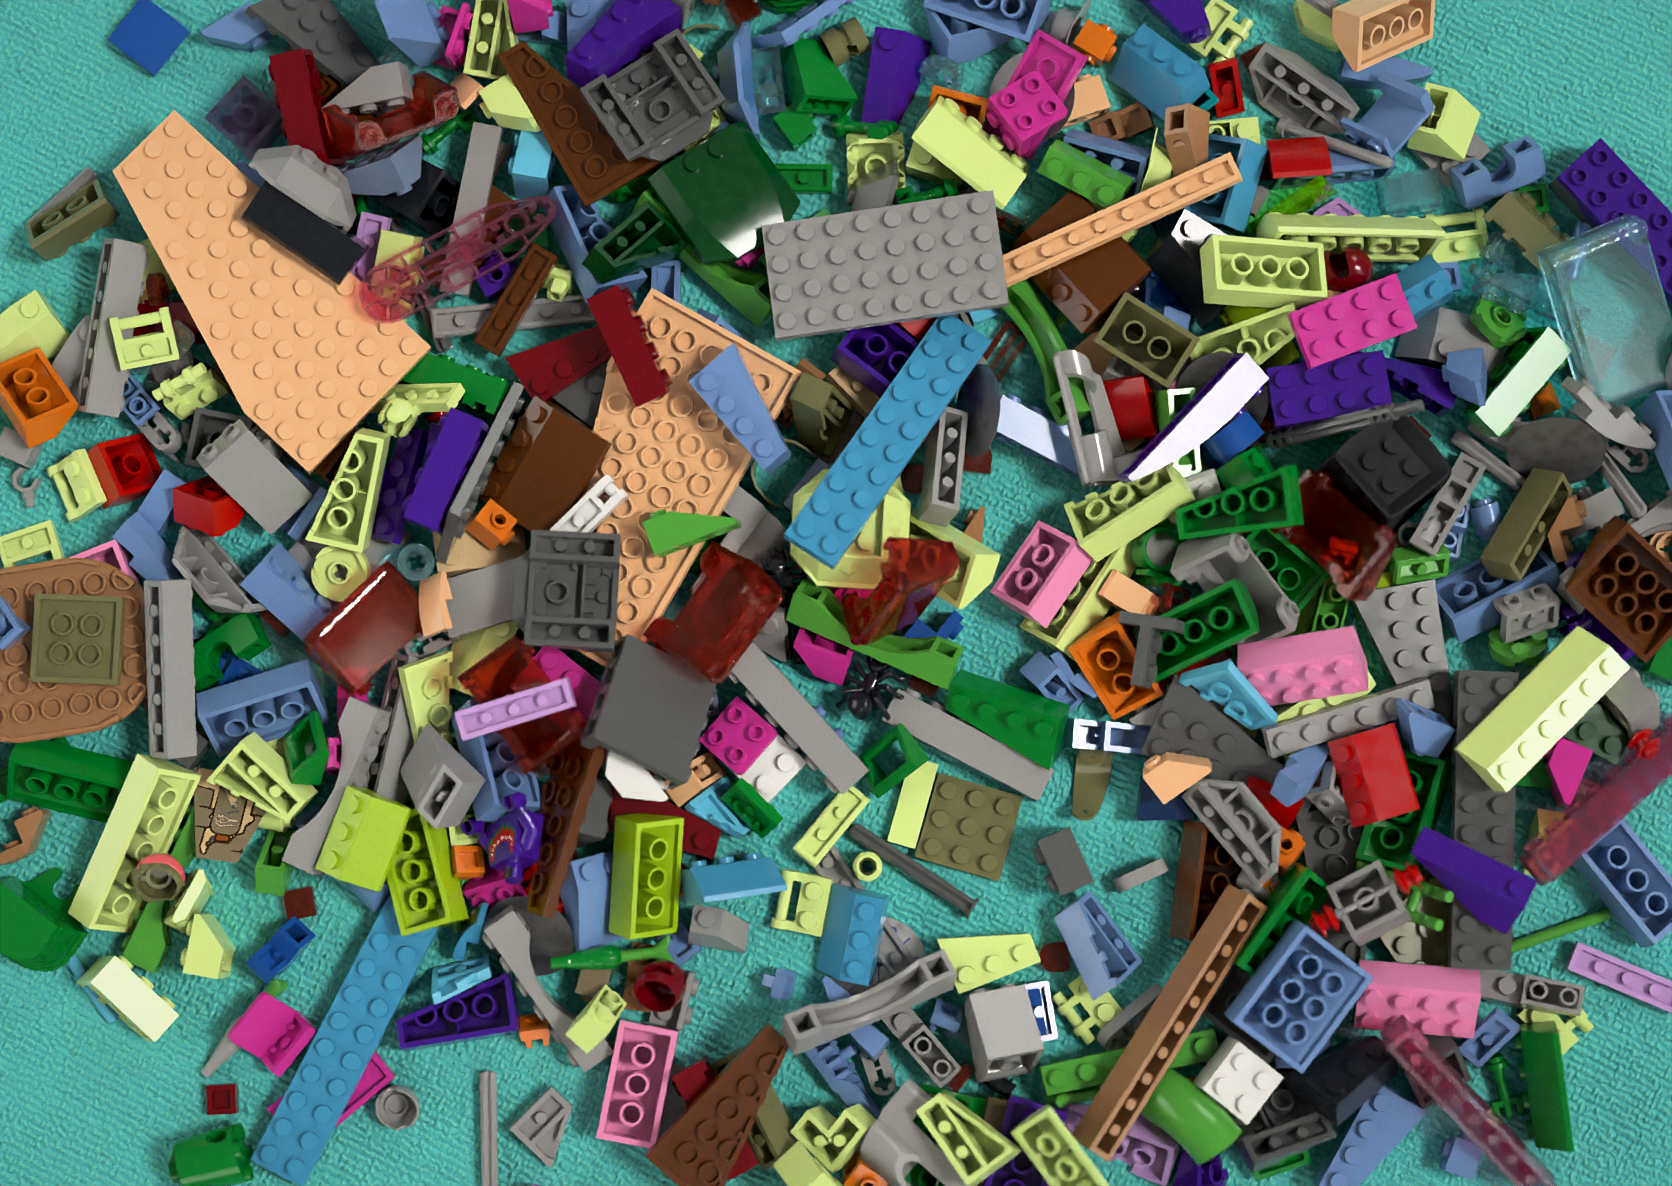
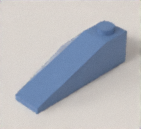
[924,8,1052,67]

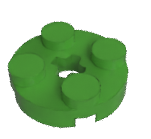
[1469,291,1528,349]
[1488,624,1548,667]

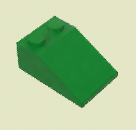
[1215,446,1277,489]
[1244,528,1330,612]

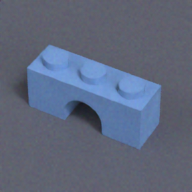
[1449,135,1546,209]

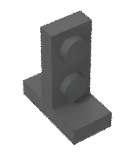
[1118,611,1185,689]

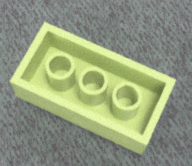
[1200,234,1328,310]

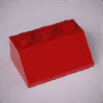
[1327,723,1420,828]

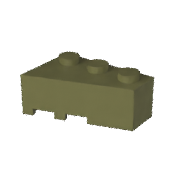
[1482,191,1579,278]
[790,372,855,460]

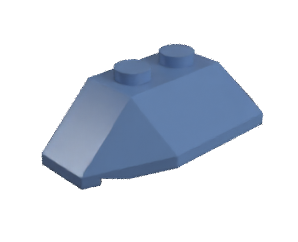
[713,21,760,141]

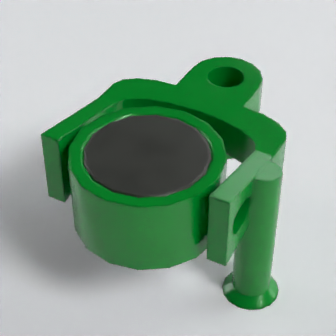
[1130,519,1191,586]

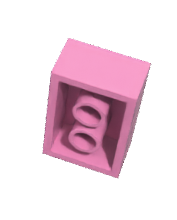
[990,520,1093,628]

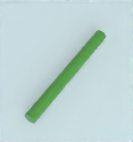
[1512,908,1612,953]

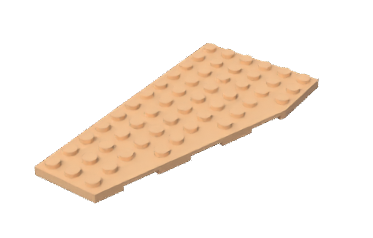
[113,110,431,474]
[576,288,802,667]

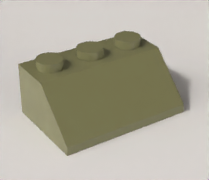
[24,179,120,261]
[1094,292,1200,389]

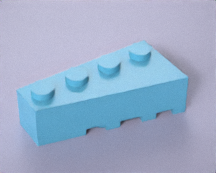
[508,76,568,203]

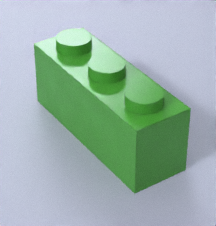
[1037,139,1134,208]

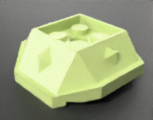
[790,469,911,590]

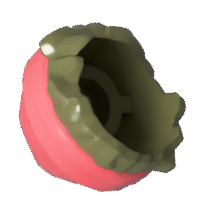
[131,853,185,902]

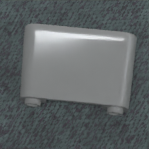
[1170,533,1299,656]

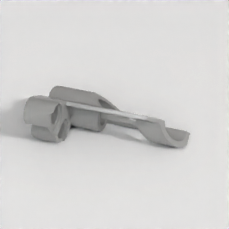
[689,485,789,643]

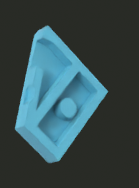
[684,775,752,839]
[431,954,492,1004]

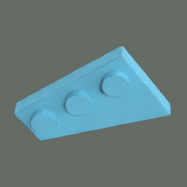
[1179,660,1278,730]

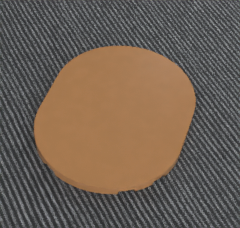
[0,558,148,743]

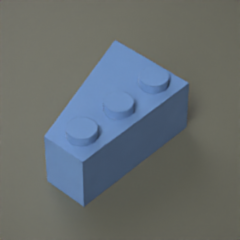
[1063,128,1152,200]
[1054,890,1143,1001]

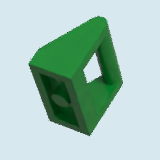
[282,711,329,785]
[859,723,930,799]

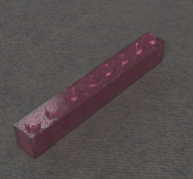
[1517,714,1672,886]
[1380,1014,1558,1186]

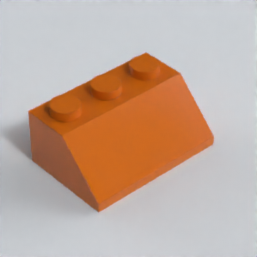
[0,347,79,449]
[1068,610,1167,720]

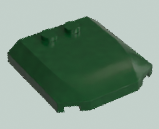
[647,121,801,264]

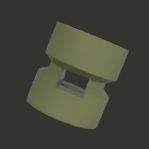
[818,17,871,67]

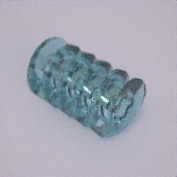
[397,543,435,581]

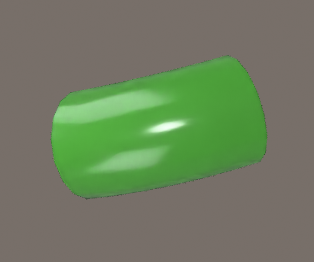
[1141,1068,1243,1165]

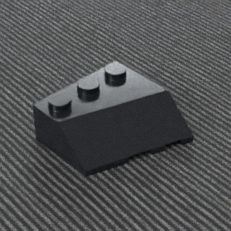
[1145,208,1229,329]
[1276,1035,1398,1127]

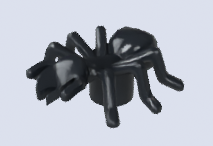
[743,548,810,608]
[835,656,908,721]

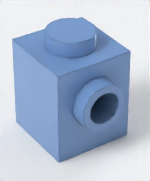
[1439,1132,1484,1181]

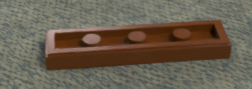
[473,242,559,357]

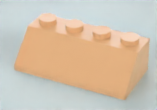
[1332,0,1435,72]

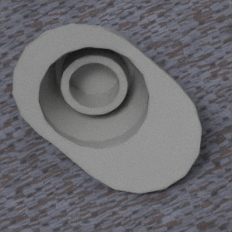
[1043,0,1092,46]

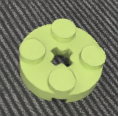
[311,545,372,602]

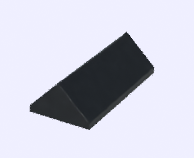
[241,180,370,285]

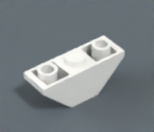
[601,748,668,802]

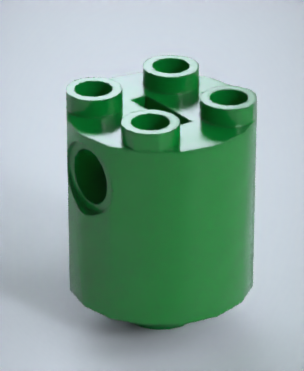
[168,1122,254,1186]

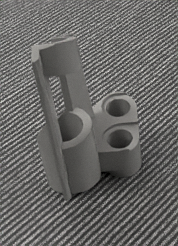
[1053,349,1146,487]
[860,1078,967,1186]

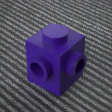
[474,256,517,302]

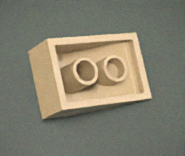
[432,513,527,579]

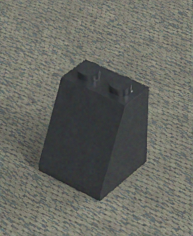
[366,159,461,242]

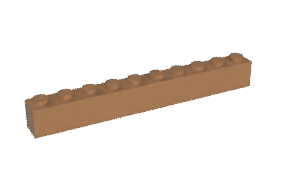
[1072,884,1268,1162]

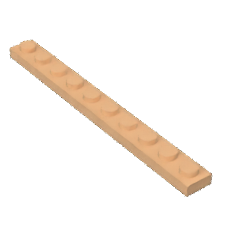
[1002,152,1243,288]

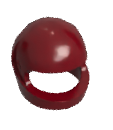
[1324,247,1373,293]
[634,959,687,1012]

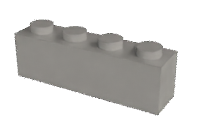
[919,407,968,527]

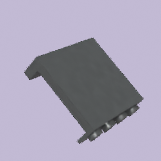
[580,634,717,790]

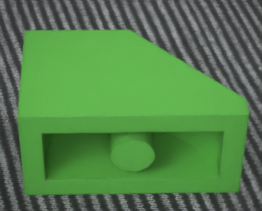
[255,830,295,897]

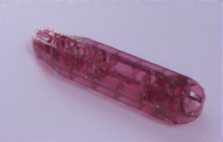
[359,196,556,324]

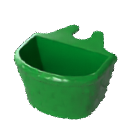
[0,867,88,972]

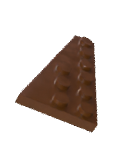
[498,41,662,207]
[527,731,605,919]
[645,1022,789,1186]

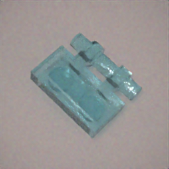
[1468,231,1536,300]

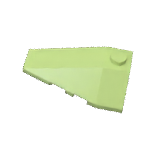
[0,290,70,363]
[1190,303,1296,366]

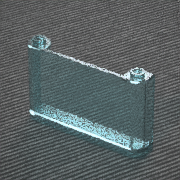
[1536,214,1672,406]

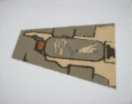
[193,767,266,863]

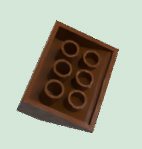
[1007,190,1152,334]
[479,395,612,531]
[1564,515,1672,663]
[1169,820,1266,941]

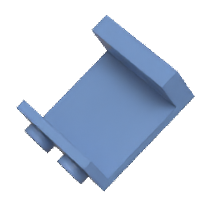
[1340,71,1435,159]
[279,459,328,542]

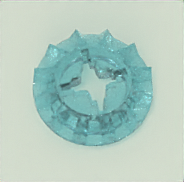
[918,55,964,91]

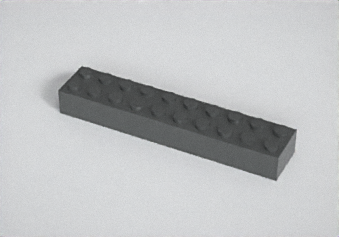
[1446,670,1519,971]

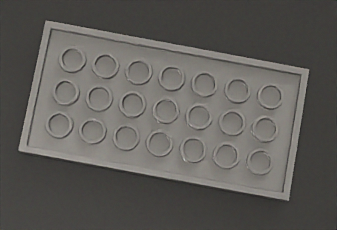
[761,190,1009,341]

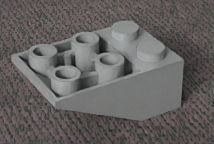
[400,724,486,829]

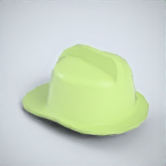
[1140,127,1174,193]

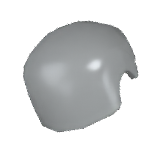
[375,1085,420,1131]

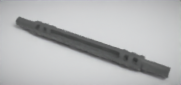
[1246,399,1424,451]

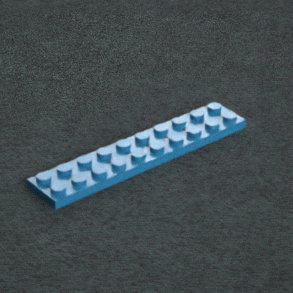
[783,315,992,570]
[251,895,440,1186]

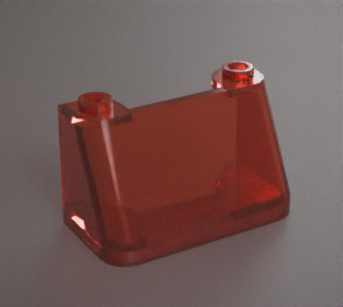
[322,71,460,161]
[1270,469,1398,601]
[841,537,959,646]
[643,541,782,684]
[303,561,423,697]
[457,635,587,776]

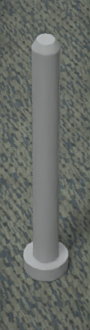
[1276,117,1393,168]

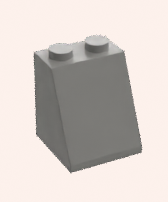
[964,984,1045,1083]

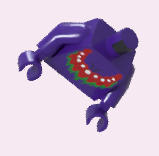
[461,792,543,884]

